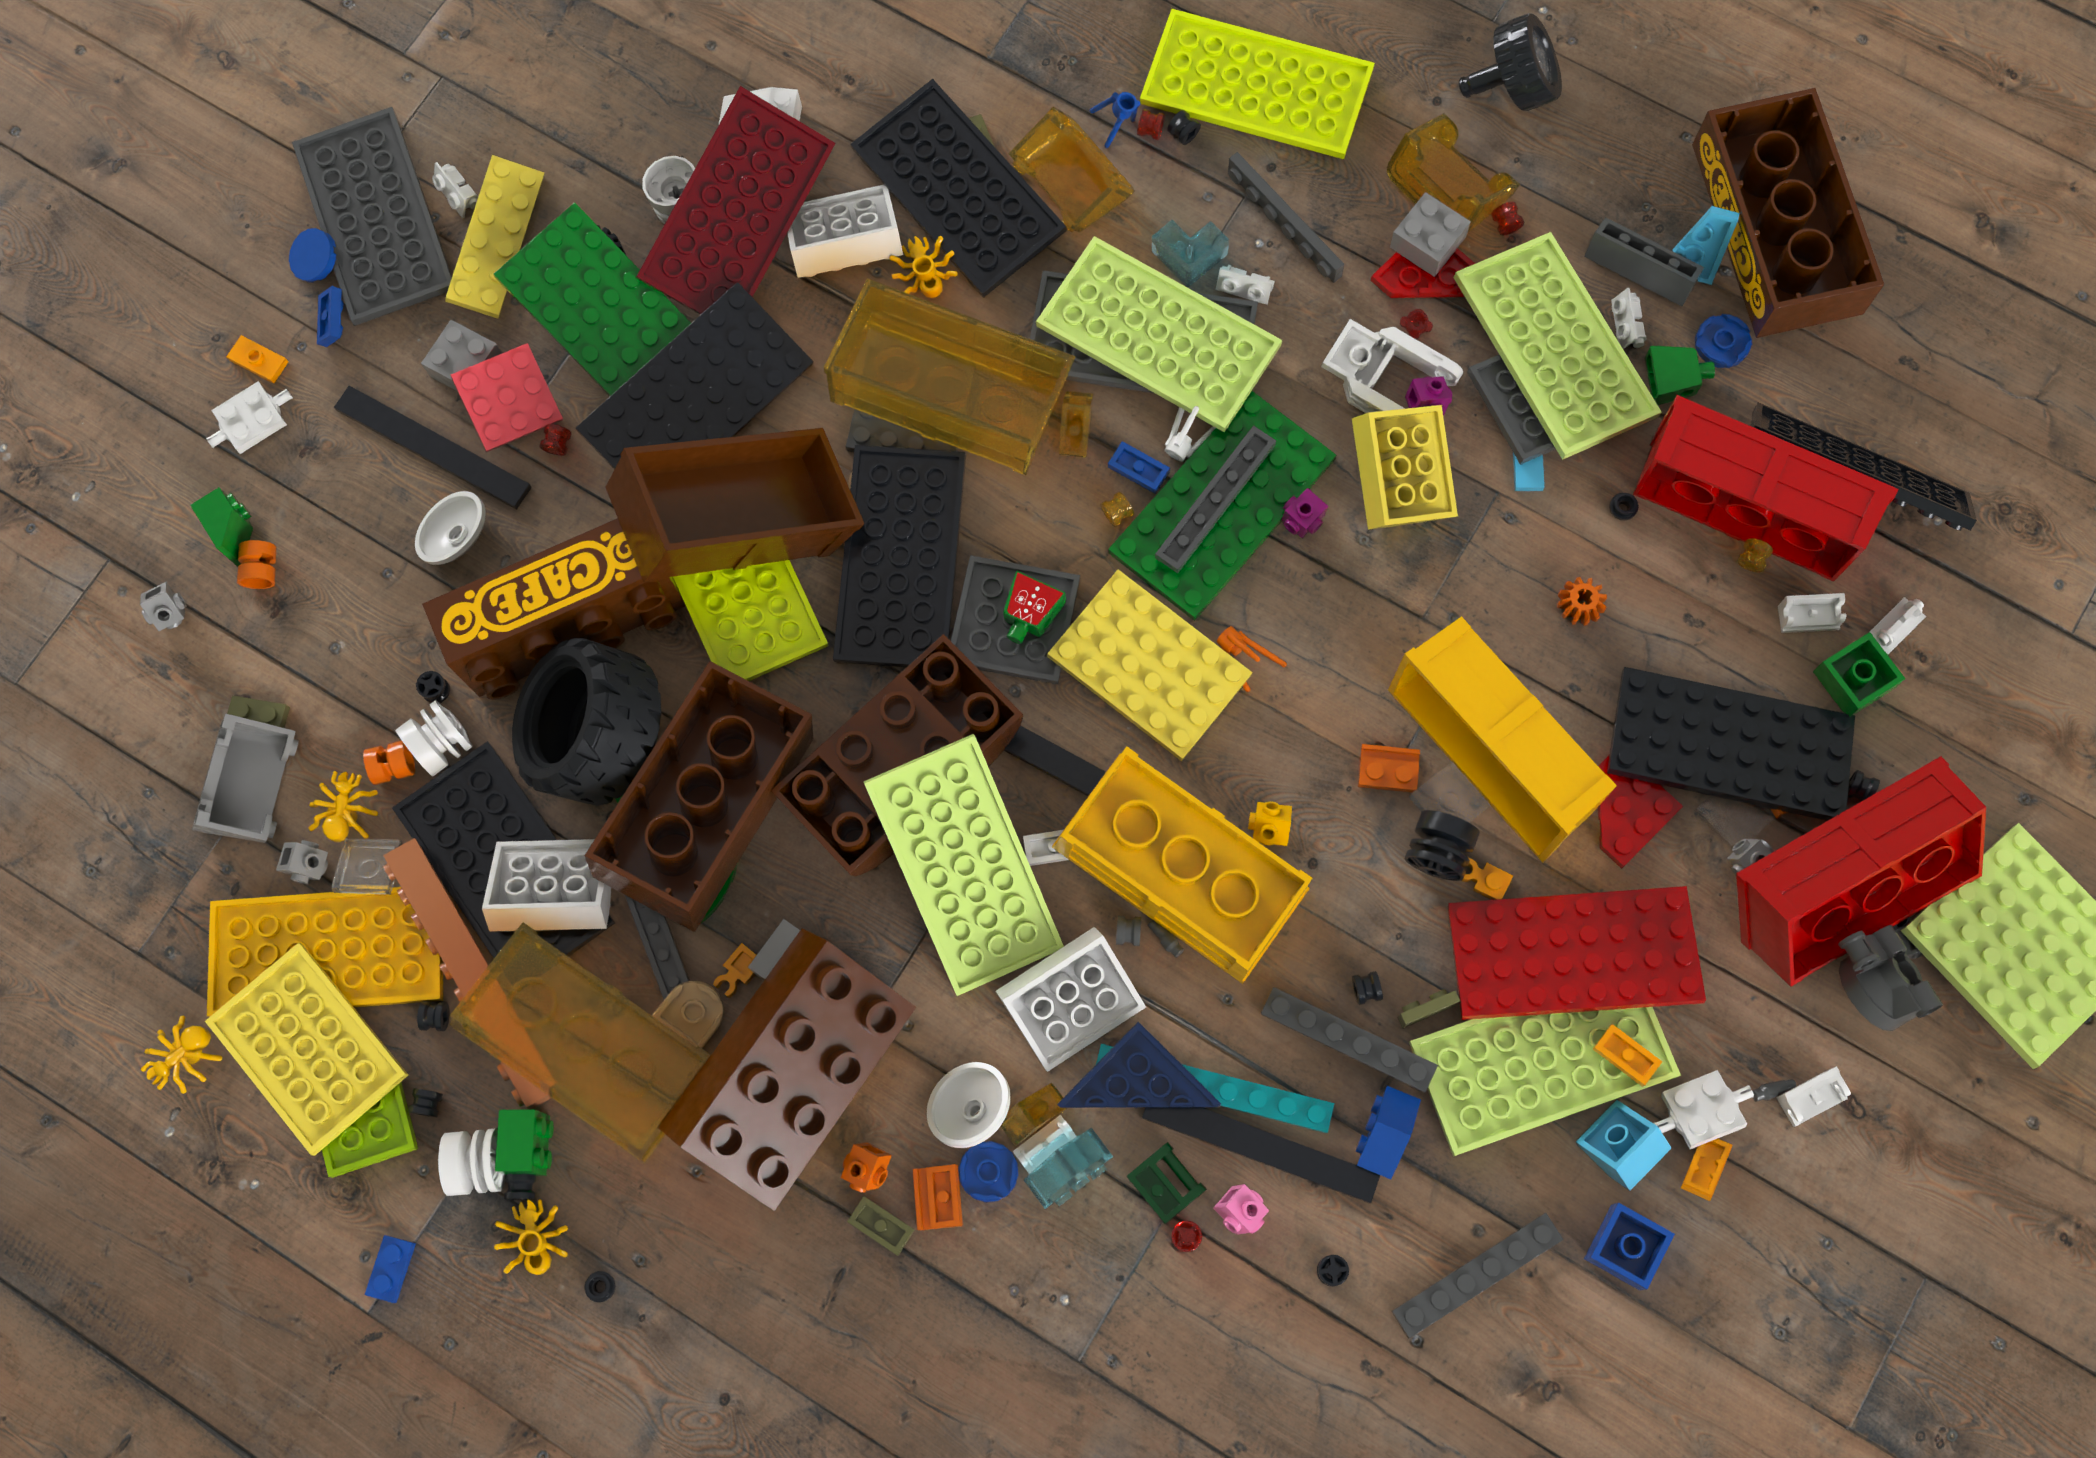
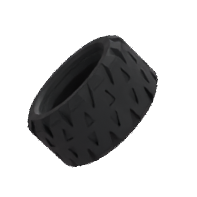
[512,638,661,806]

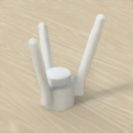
[1165,406,1216,461]

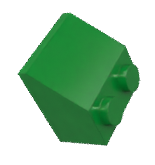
[190,487,253,567]

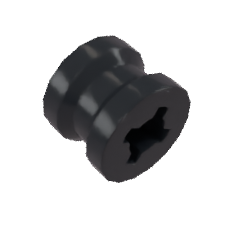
[1167,110,1201,145]
[416,671,450,703]
[1848,770,1880,802]
[1352,971,1383,1005]
[417,1001,450,1032]
[408,1088,443,1118]
[504,1174,536,1200]
[1317,1255,1349,1287]

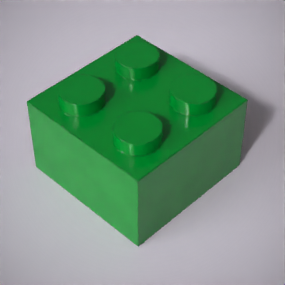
[1813,632,1906,717]
[495,1110,554,1176]

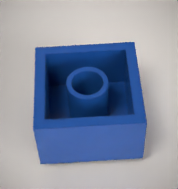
[1584,1202,1675,1290]

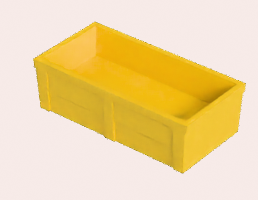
[1388,616,1617,863]
[1052,746,1313,984]

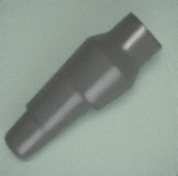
[1148,920,1184,958]
[1752,1079,1796,1102]

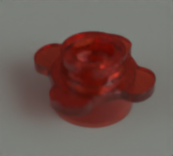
[1400,309,1433,340]

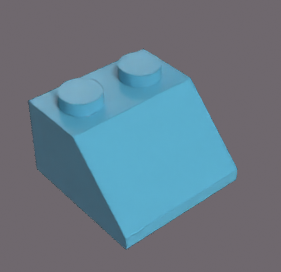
[1576,1100,1671,1191]

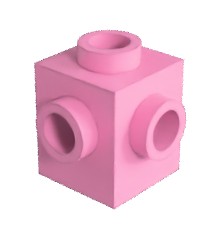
[1213,1184,1269,1234]

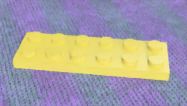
[445,155,544,319]

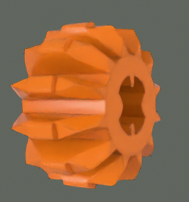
[1557,577,1607,626]

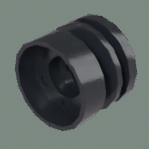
[1404,810,1480,881]

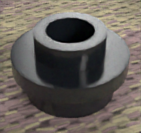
[1609,493,1639,520]
[584,1271,616,1302]

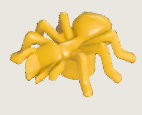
[890,236,958,298]
[308,771,378,842]
[141,1015,222,1094]
[494,1199,568,1275]

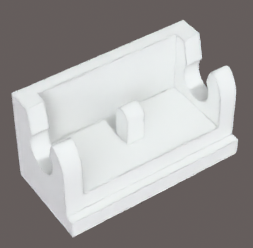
[1778,593,1846,633]
[1776,1066,1851,1127]

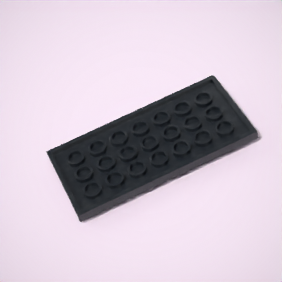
[850,79,1067,298]
[576,282,814,470]
[1751,402,1977,531]
[833,445,966,667]
[1607,667,1855,821]
[392,741,615,992]

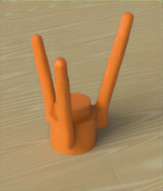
[1216,626,1287,692]

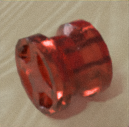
[1137,109,1165,140]
[1491,202,1525,236]
[539,424,572,456]
[1171,1220,1202,1253]

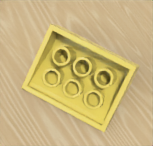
[1352,405,1458,530]

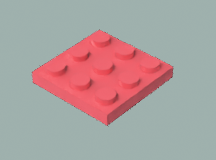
[450,343,563,452]

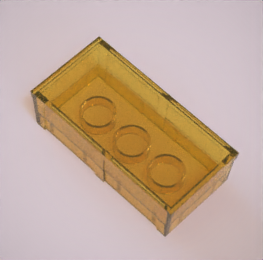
[824,278,1075,475]
[450,922,711,1164]

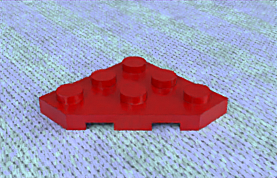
[1370,248,1476,298]
[1598,754,1683,869]

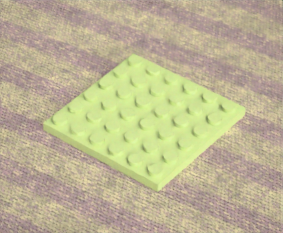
[1901,823,2096,1069]

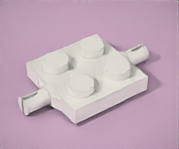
[206,381,293,454]
[1653,1070,1754,1149]

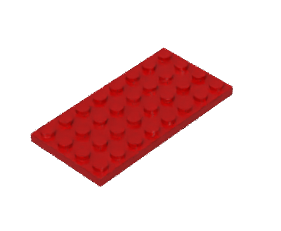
[1448,886,1706,1020]

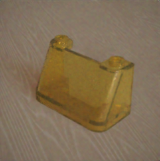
[1008,107,1135,232]
[1387,113,1520,234]

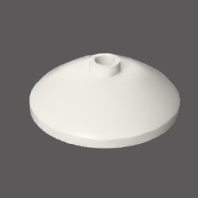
[415,491,486,565]
[927,1062,1011,1148]

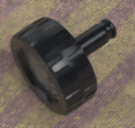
[1459,13,1562,111]

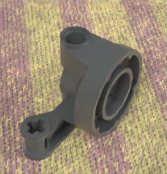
[1838,925,1943,1031]

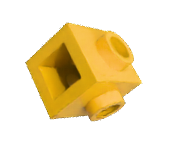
[1248,802,1292,846]

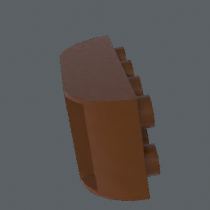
[771,634,1023,876]

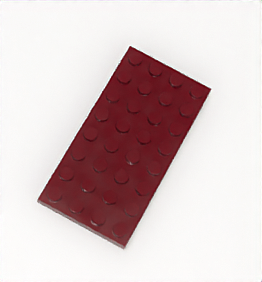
[636,86,836,315]

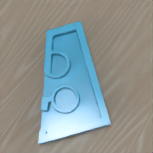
[1672,206,1740,285]

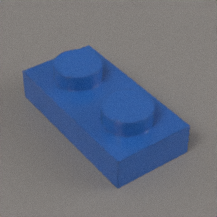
[317,286,343,347]
[1108,441,1170,494]
[365,1235,416,1303]

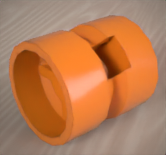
[237,540,276,589]
[363,740,415,785]

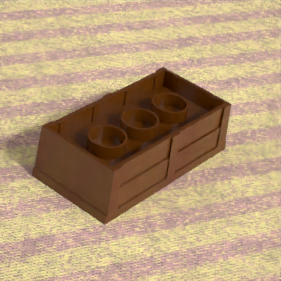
[605,428,865,583]

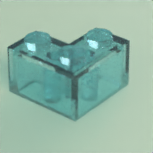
[1152,220,1229,287]
[1024,1128,1113,1209]

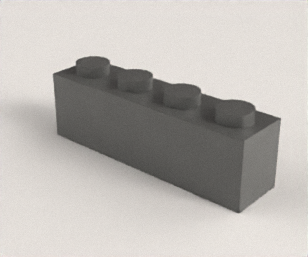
[1584,217,1704,306]

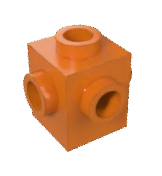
[841,1143,892,1193]

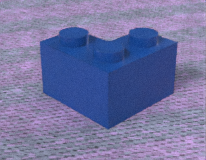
[1355,1086,1421,1179]

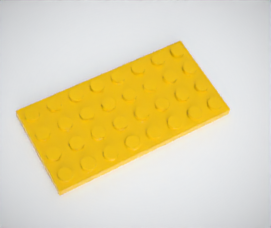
[207,887,443,1017]

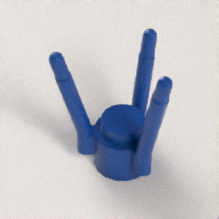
[1090,92,1141,148]

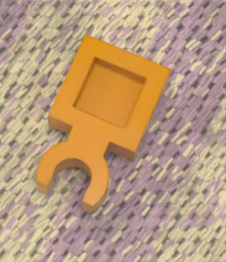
[1462,858,1513,900]
[713,943,756,998]

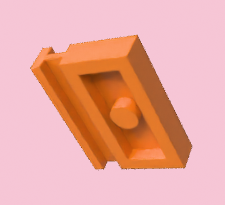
[1358,744,1420,793]
[913,1164,963,1231]

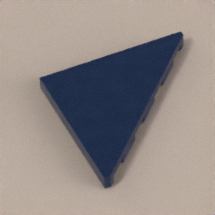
[1057,1022,1221,1108]

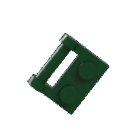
[1126,1142,1207,1224]

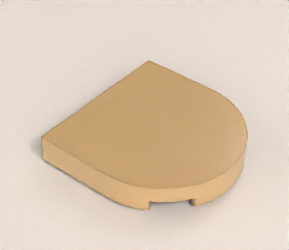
[651,981,724,1052]

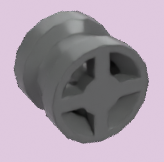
[1116,915,1141,946]

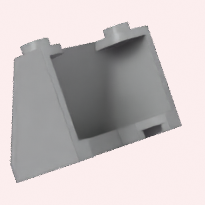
[192,713,299,843]

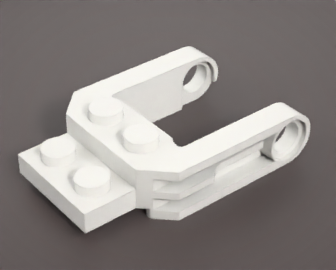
[1321,319,1463,413]

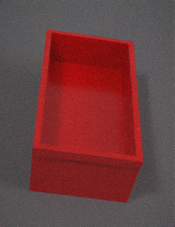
[1633,395,1899,582]
[1736,756,1986,987]

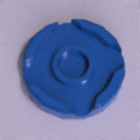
[289,228,336,283]
[1695,314,1752,368]
[958,1141,1019,1203]

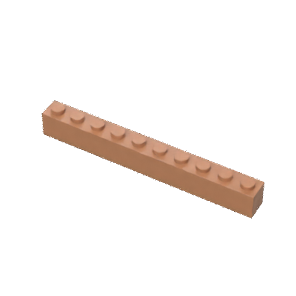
[383,838,561,1110]

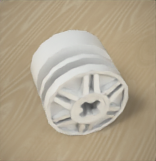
[643,156,695,224]
[395,700,473,776]
[438,1128,506,1196]

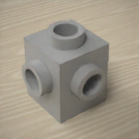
[140,581,187,631]
[1727,839,1774,875]
[276,840,328,884]

